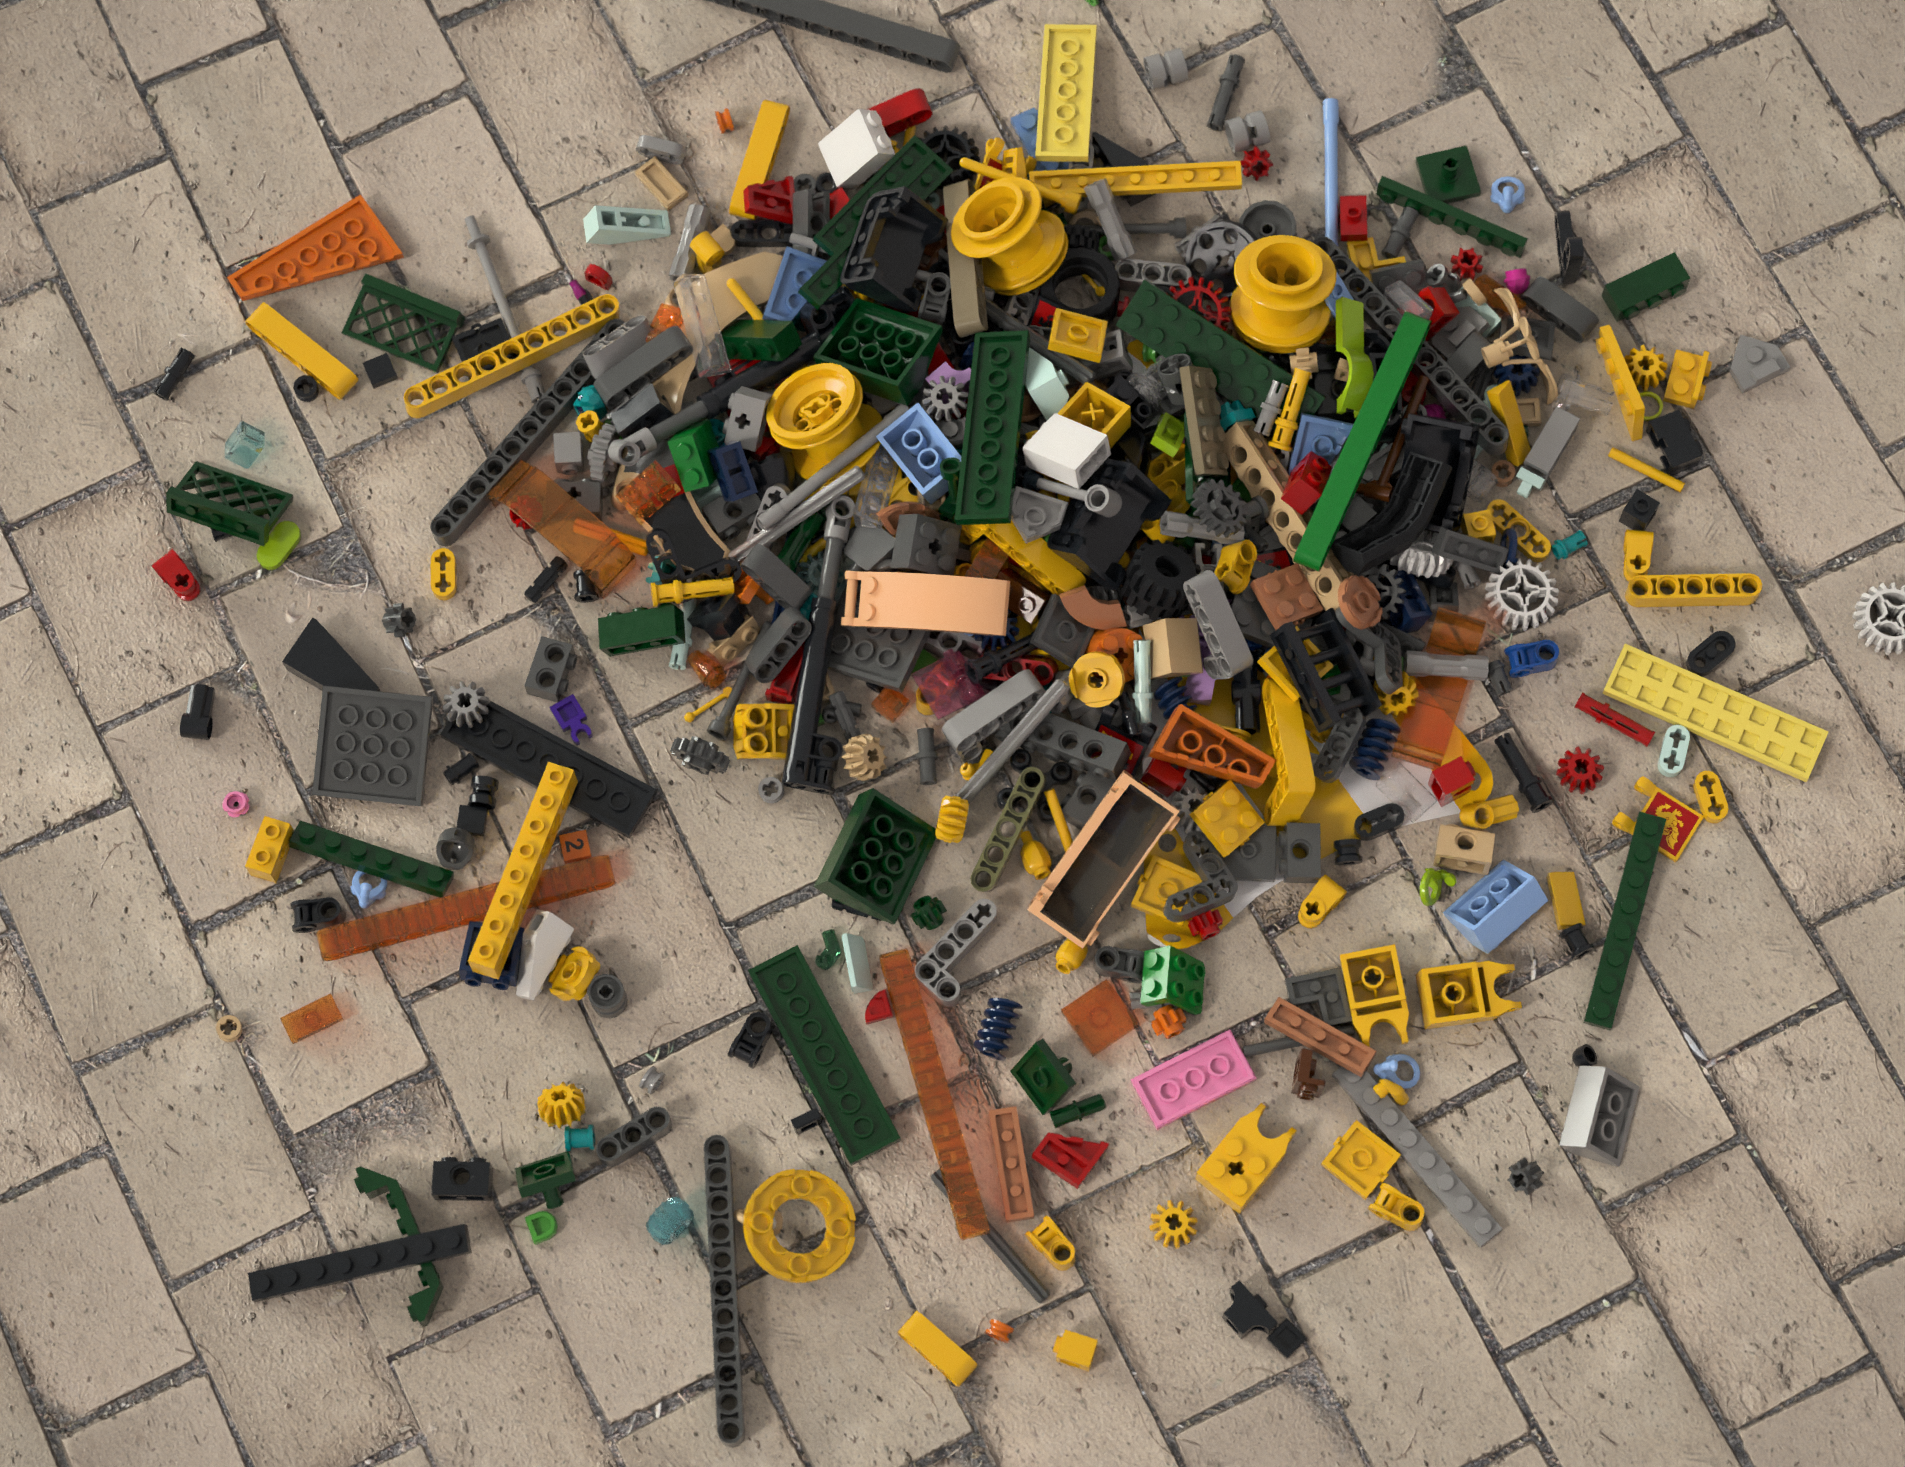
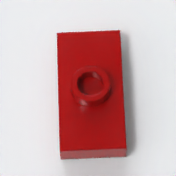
[1340,195,1367,241]

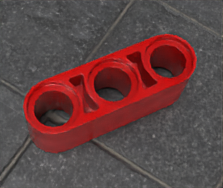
[867,88,933,137]
[980,652,1059,685]

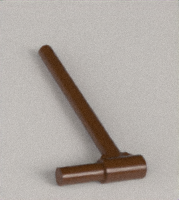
[1356,375,1429,502]

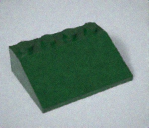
[813,298,943,406]
[814,788,936,925]

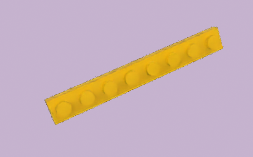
[1029,161,1242,199]

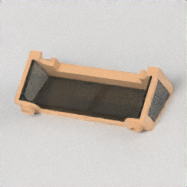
[1028,770,1180,949]

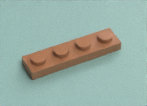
[1264,997,1376,1078]
[989,1106,1034,1223]

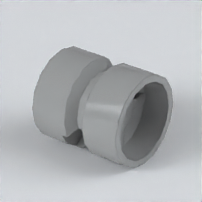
[1143,48,1188,90]
[1225,110,1270,153]

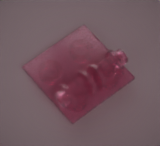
[911,649,986,720]

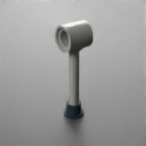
[1022,469,1122,517]

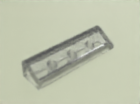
[673,273,732,378]
[853,444,899,528]

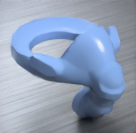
[1490,176,1525,214]
[350,871,387,909]
[1373,1054,1420,1089]

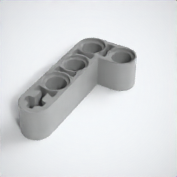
[1183,570,1253,680]
[942,669,1046,763]
[915,899,997,1008]

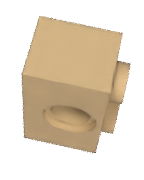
[1433,824,1495,875]

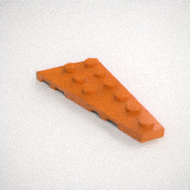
[227,194,404,301]

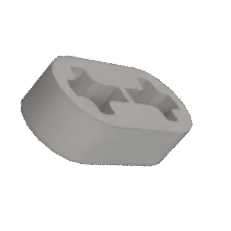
[636,135,687,164]

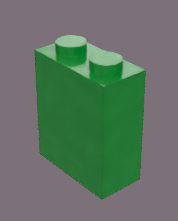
[668,419,719,492]

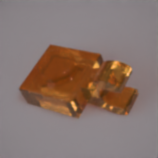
[646,303,687,342]

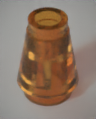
[687,650,726,689]

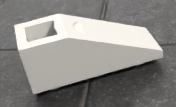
[516,909,574,1000]

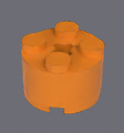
[1084,628,1143,682]

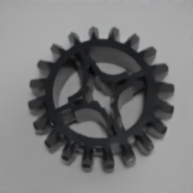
[917,124,980,194]

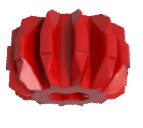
[1556,746,1604,795]

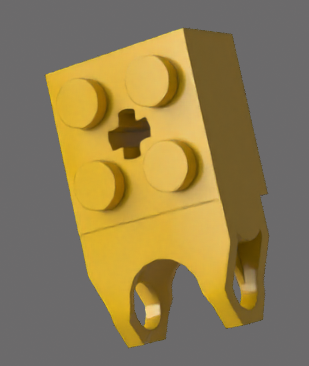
[1340,944,1409,1047]
[1415,961,1522,1029]
[1195,1103,1297,1214]

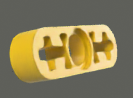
[1487,499,1551,563]

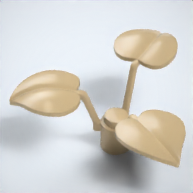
[1481,288,1558,405]

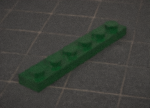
[813,135,934,256]
[1376,176,1528,258]
[289,820,454,899]

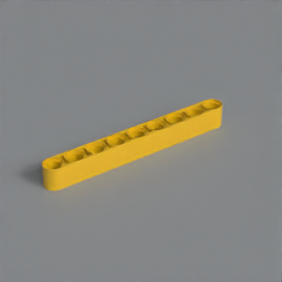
[404,294,620,418]

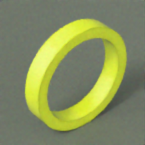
[1640,392,1663,421]

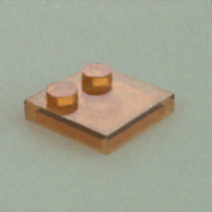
[1061,979,1139,1057]

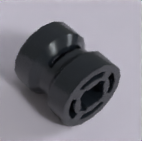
[468,776,499,810]

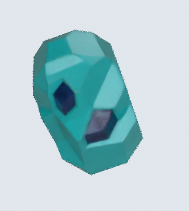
[573,385,607,420]

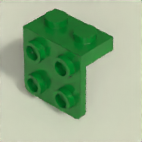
[1140,945,1205,1015]

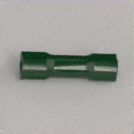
[778,512,825,573]

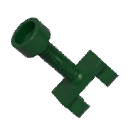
[938,458,961,524]

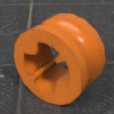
[715,108,734,134]
[985,1319,1014,1343]

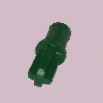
[1049,1094,1106,1129]

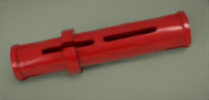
[1574,692,1655,747]

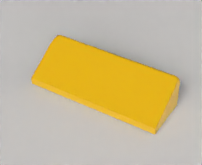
[1487,380,1531,466]

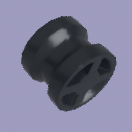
[1333,839,1363,865]

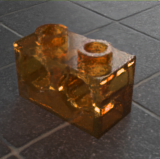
[615,460,681,525]

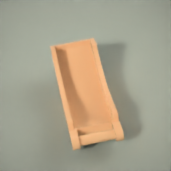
[841,571,1010,636]

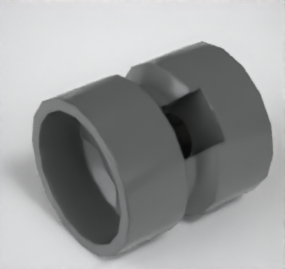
[588,974,627,1019]

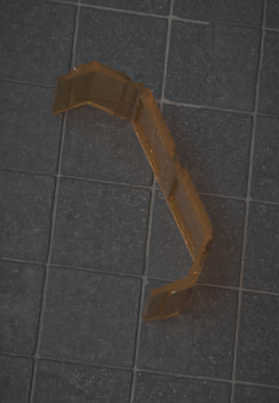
[487,460,637,599]
[1391,607,1486,770]

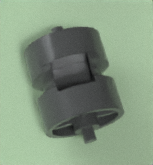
[1157,353,1193,405]

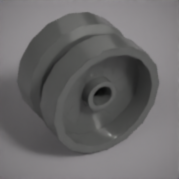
[1239,200,1297,239]

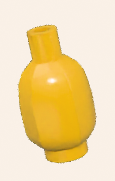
[1020,831,1052,880]
[1055,930,1088,974]

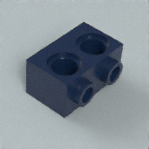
[707,441,758,501]
[1376,570,1433,633]

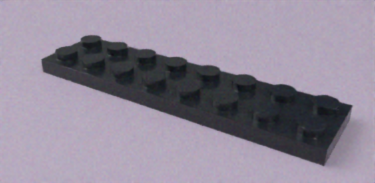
[440,701,657,839]

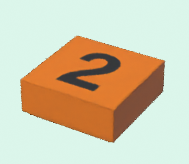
[559,830,592,864]

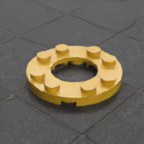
[743,1169,856,1283]

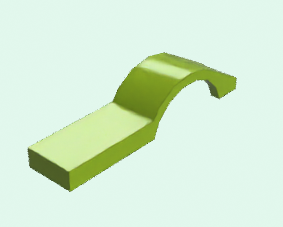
[1335,297,1374,418]
[1150,412,1185,457]

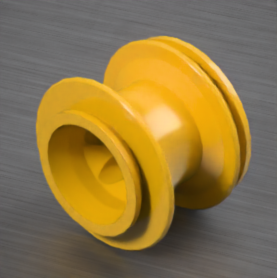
[951,177,1068,296]
[1230,235,1336,354]
[766,363,883,482]

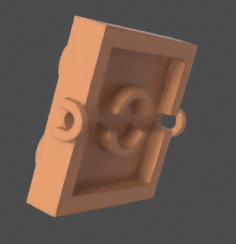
[1250,564,1324,631]

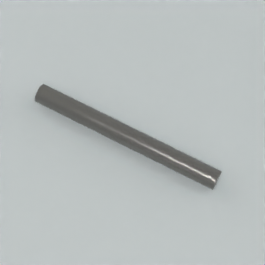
[1243,1024,1355,1057]

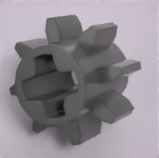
[382,603,416,637]
[1507,1157,1544,1195]

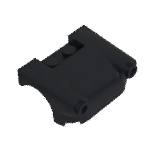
[1309,329,1402,442]

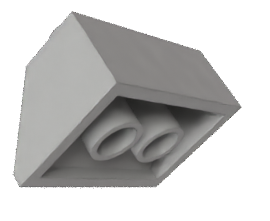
[1559,1066,1640,1166]

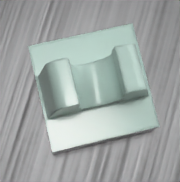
[1516,467,1546,499]

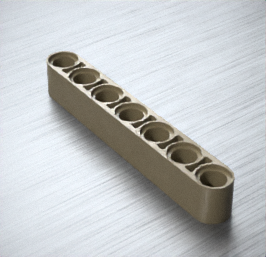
[943,179,988,338]

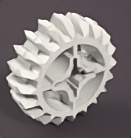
[1388,529,1453,578]
[1485,558,1559,631]
[1853,582,1905,656]

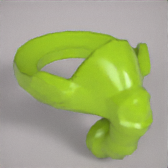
[1420,868,1456,906]

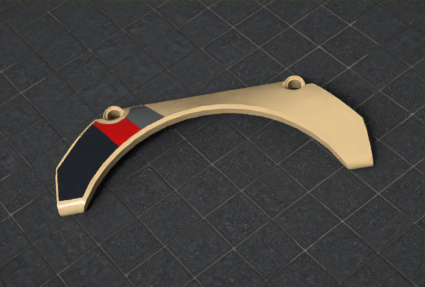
[610,251,783,581]

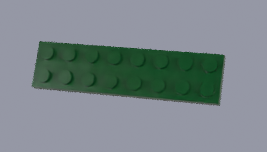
[1116,279,1326,442]
[954,330,1030,525]
[748,945,901,1166]

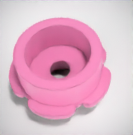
[223,791,250,818]

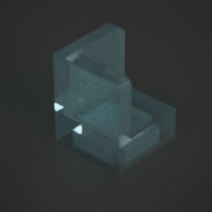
[225,420,265,469]

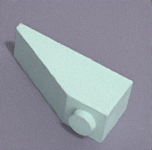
[583,205,671,245]

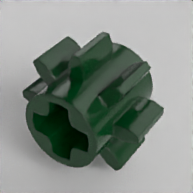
[910,895,947,930]

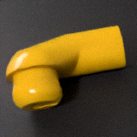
[960,749,994,781]

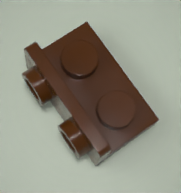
[1291,1048,1326,1100]

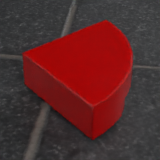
[865,989,893,1025]

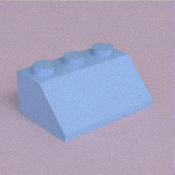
[876,403,962,504]
[1443,860,1548,954]

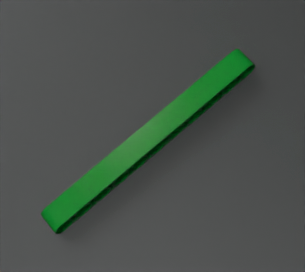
[1293,311,1431,572]

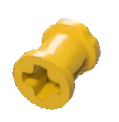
[576,410,605,444]

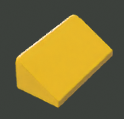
[1546,872,1586,930]

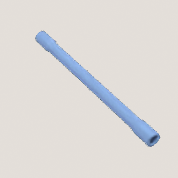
[1323,98,1340,274]

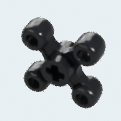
[997,749,1073,824]

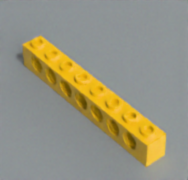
[468,762,578,980]

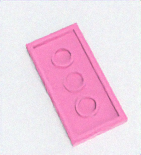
[1131,1030,1257,1130]

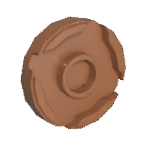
[1338,575,1382,630]

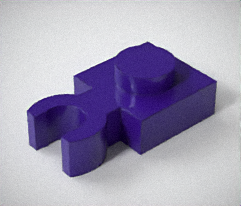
[549,694,593,746]

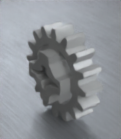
[587,423,622,483]

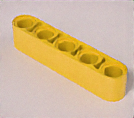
[729,99,790,220]
[245,302,359,400]
[1625,573,1762,607]

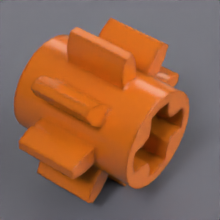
[1151,1004,1187,1039]

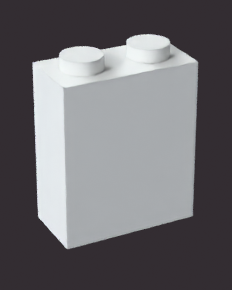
[818,109,895,190]
[1022,413,1111,489]

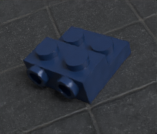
[459,921,525,990]

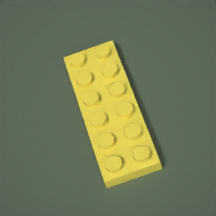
[1035,24,1097,162]

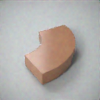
[876,502,947,536]
[1059,585,1127,630]

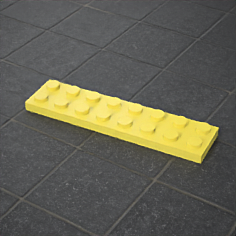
[1602,644,1828,782]

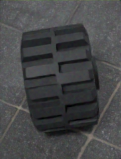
[1121,539,1201,621]

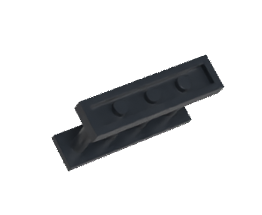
[1270,608,1382,733]

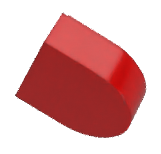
[584,264,613,290]

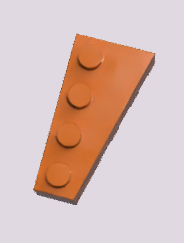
[1148,704,1276,789]

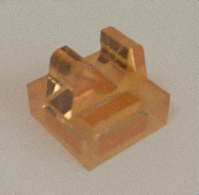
[871,688,910,723]

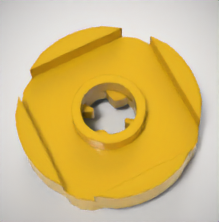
[1069,651,1125,708]
[548,946,600,1001]

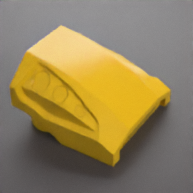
[733,703,794,760]

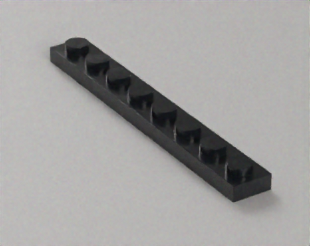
[248,1224,472,1302]

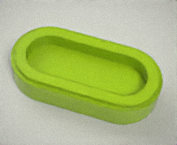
[256,521,301,570]

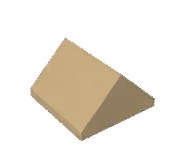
[1143,618,1203,680]

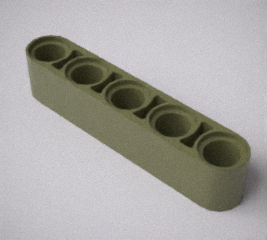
[970,767,1047,892]

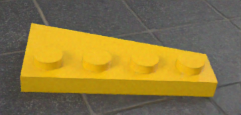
[1596,324,1645,441]

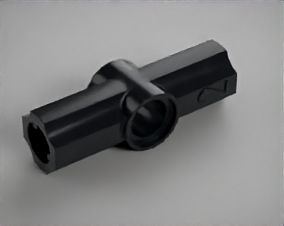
[1231,651,1261,735]

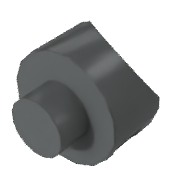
[436,827,475,870]

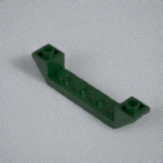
[354,1166,444,1327]

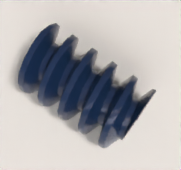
[1154,676,1202,720]
[1349,718,1401,780]
[974,998,1023,1061]

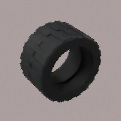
[1040,247,1120,326]

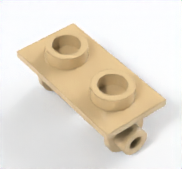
[706,614,760,668]

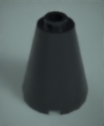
[748,451,799,511]

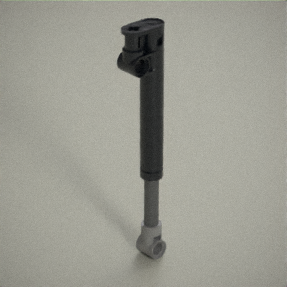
[608,285,855,466]
[781,496,855,795]

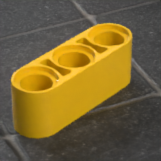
[897,1311,978,1387]

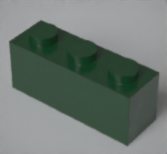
[1601,252,1690,322]
[717,319,802,361]
[598,603,686,657]

